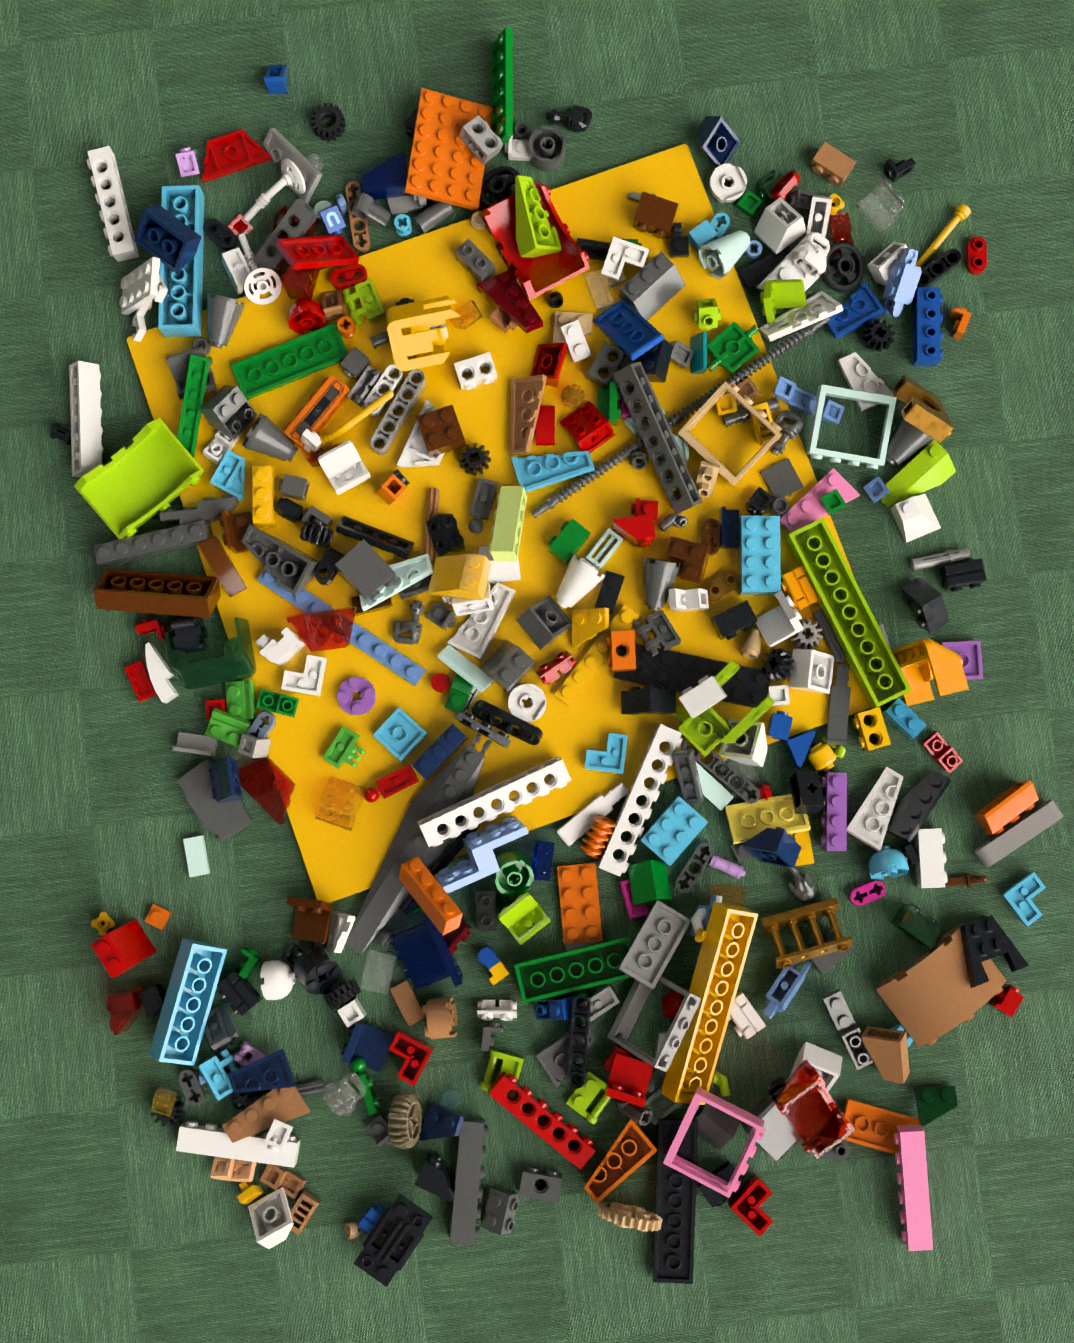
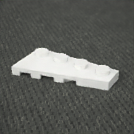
[759,291,843,342]
[447,582,516,660]

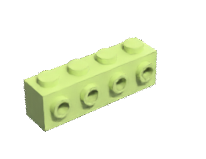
[488,486,527,562]

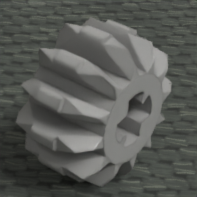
[790,618,823,649]

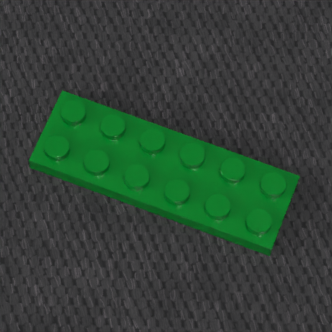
[490,27,513,147]
[231,323,348,400]

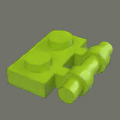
[342,279,385,326]

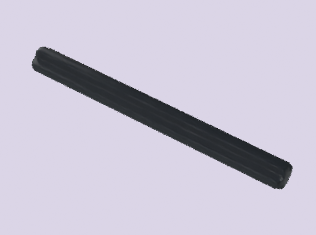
[399,824,480,914]

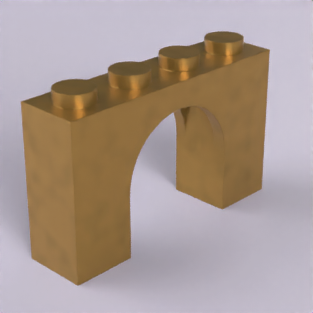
[892,375,953,443]

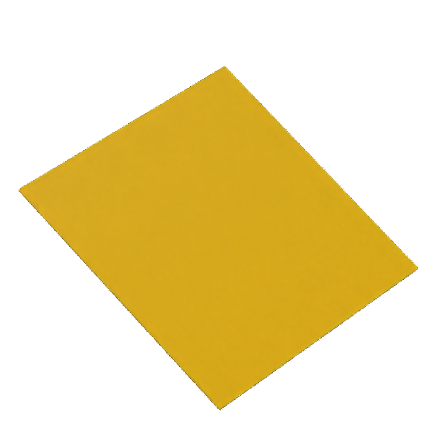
[127,144,898,903]

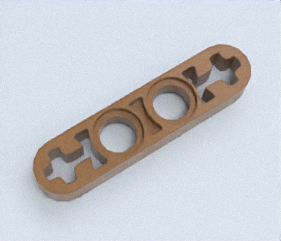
[345,181,371,253]

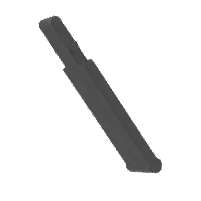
[826,663,851,746]

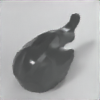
[788,867,816,901]

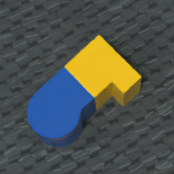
[478,947,510,986]

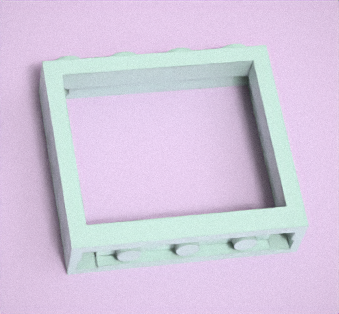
[806,385,897,469]

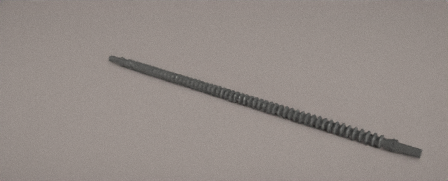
[531,317,830,518]

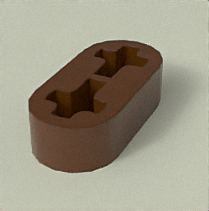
[702,518,720,556]

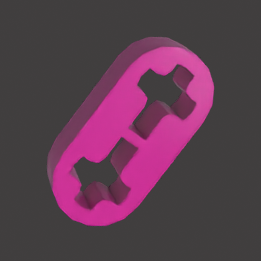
[849,880,886,906]

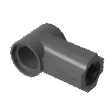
[352,193,391,228]
[616,1099,653,1126]

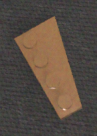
[222,1087,312,1143]

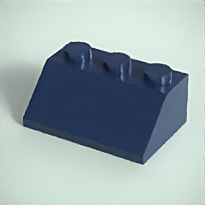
[134,204,201,274]

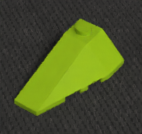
[515,175,562,258]
[880,440,956,508]

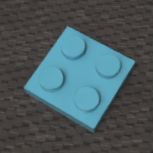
[373,707,428,762]

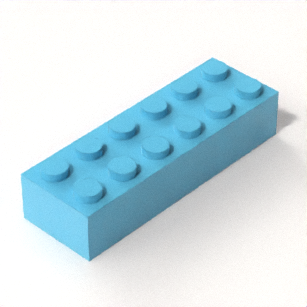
[149,938,227,1066]

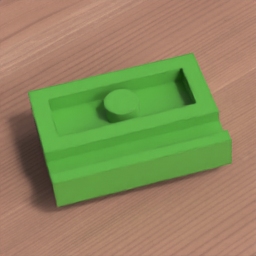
[225,680,256,719]
[205,708,251,747]

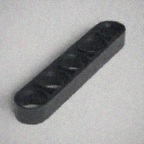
[567,992,591,1089]

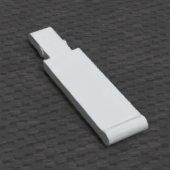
[556,782,629,846]

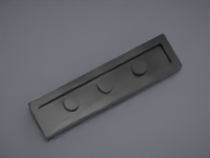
[336,516,414,559]

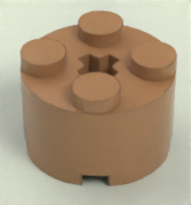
[422,997,458,1040]

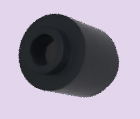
[274,497,304,523]

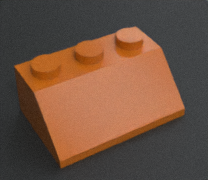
[973,780,1039,835]

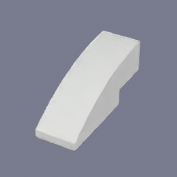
[145,642,179,704]

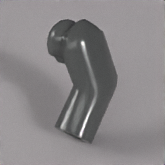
[658,514,687,532]

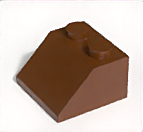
[633,192,678,239]

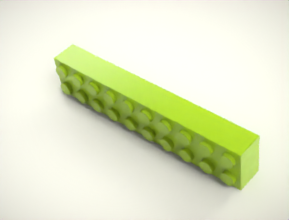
[785,518,912,709]

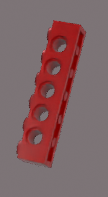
[488,1072,595,1170]

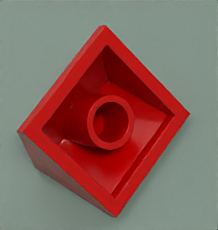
[530,342,567,388]

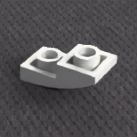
[203,431,242,465]

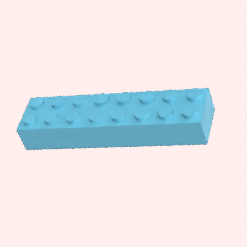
[158,185,205,337]

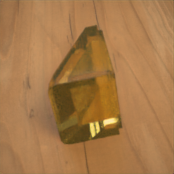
[151,1088,177,1117]

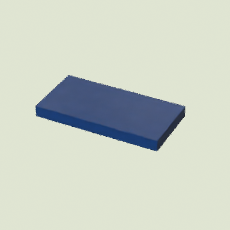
[593,299,664,361]

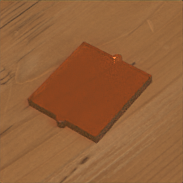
[708,885,747,907]

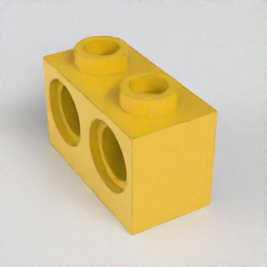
[853,707,891,751]

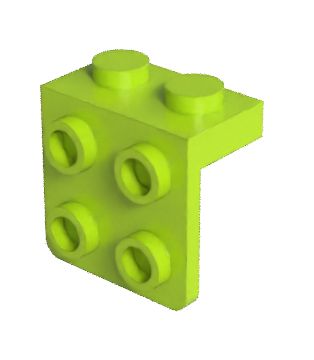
[760,279,806,324]
[497,892,551,945]

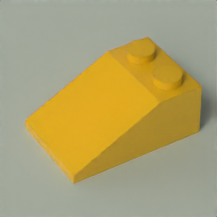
[427,554,491,601]

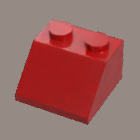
[612,514,656,548]

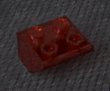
[106,987,143,1036]

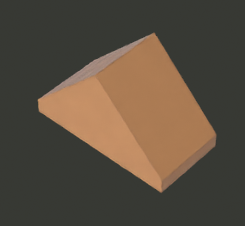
[322,290,346,321]

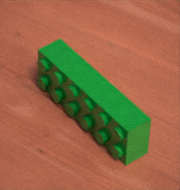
[514,935,631,1004]

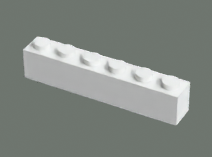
[69,361,103,477]
[176,1121,300,1168]

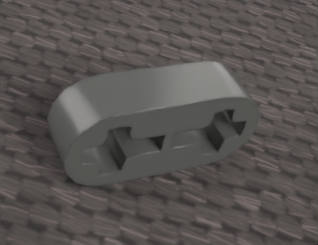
[178,1068,206,1106]

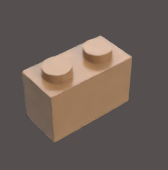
[810,142,856,187]

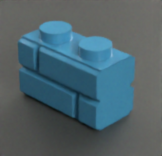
[881,698,927,740]

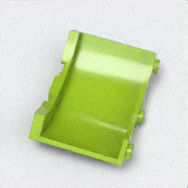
[74,417,204,540]

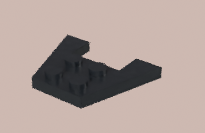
[960,915,1029,988]

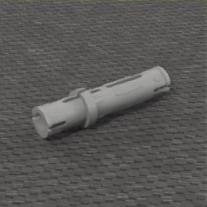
[910,547,970,571]

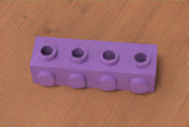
[820,772,847,851]

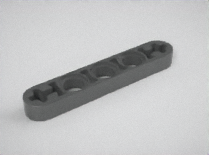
[682,738,760,804]

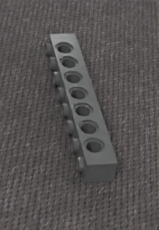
[613,361,703,514]

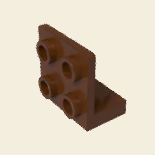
[219,509,253,554]
[287,896,333,943]

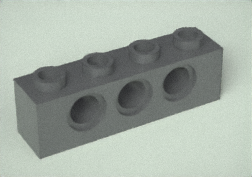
[253,199,319,273]

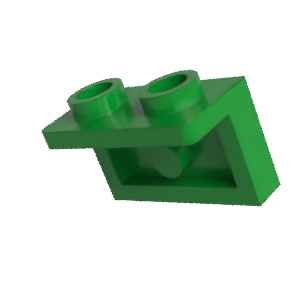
[597,382,621,426]

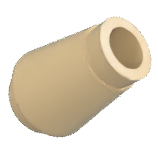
[742,629,761,659]

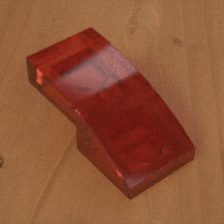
[829,213,854,256]

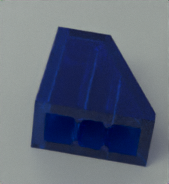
[360,152,411,200]

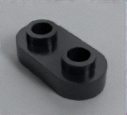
[203,219,237,251]

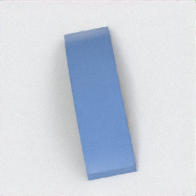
[773,376,845,425]

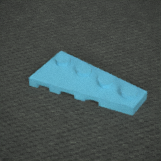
[511,451,595,493]

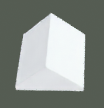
[479,546,521,584]

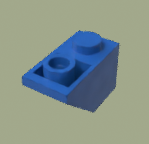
[534,996,579,1020]

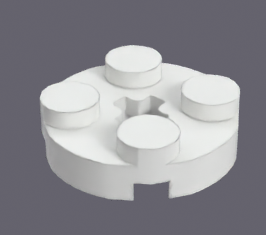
[709,163,747,203]
[508,684,546,722]

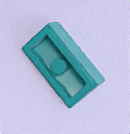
[690,332,707,374]

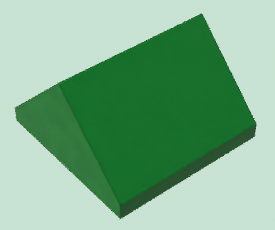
[627,860,672,905]

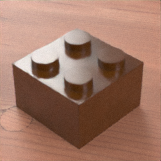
[416,404,466,458]

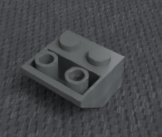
[200,385,257,440]

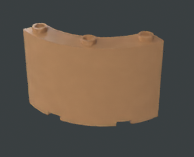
[876,923,1007,1047]

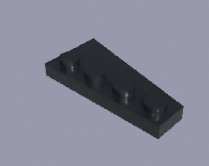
[886,770,951,843]

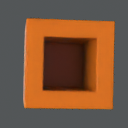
[375,474,407,505]

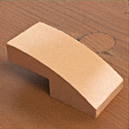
[210,1157,256,1182]

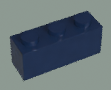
[412,723,468,780]

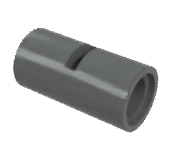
[413,201,454,234]

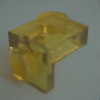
[451,300,483,329]

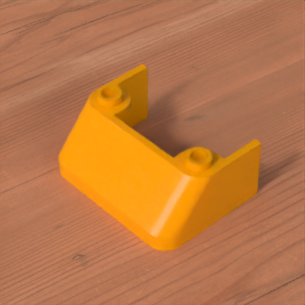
[892,638,969,706]

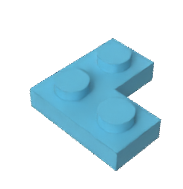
[584,733,628,774]
[1001,872,1046,927]

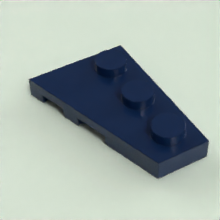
[227,1049,298,1093]

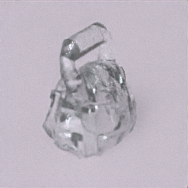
[323,1073,366,1117]

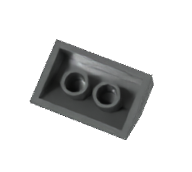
[619,251,686,321]

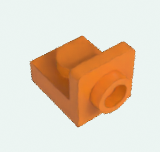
[949,307,972,340]

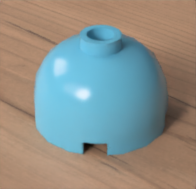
[868,846,909,880]

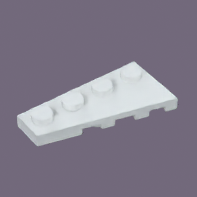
[847,767,903,852]

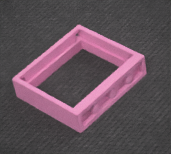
[663,1087,766,1198]

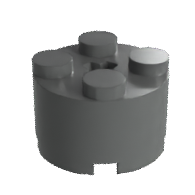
[529,126,566,171]

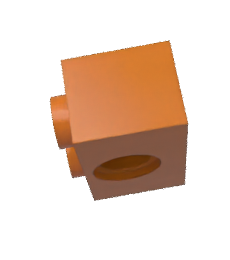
[607,630,636,672]

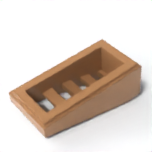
[291,1189,321,1235]

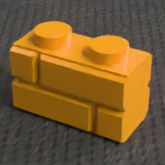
[781,566,819,611]

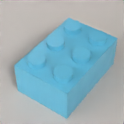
[639,796,708,866]

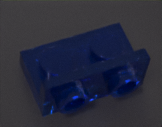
[531,840,555,881]

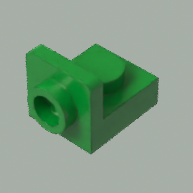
[239,946,262,979]

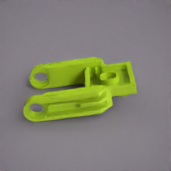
[678,660,775,757]

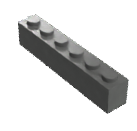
[94,520,213,567]
[450,1118,489,1246]

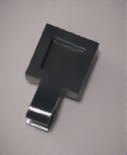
[668,222,689,259]

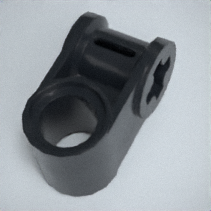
[315,547,345,585]

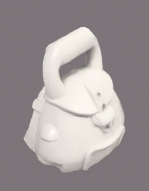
[793,232,830,276]

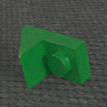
[444,674,473,713]

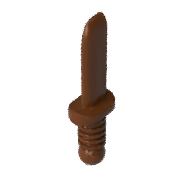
[945,873,987,888]

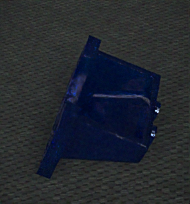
[393,911,464,989]

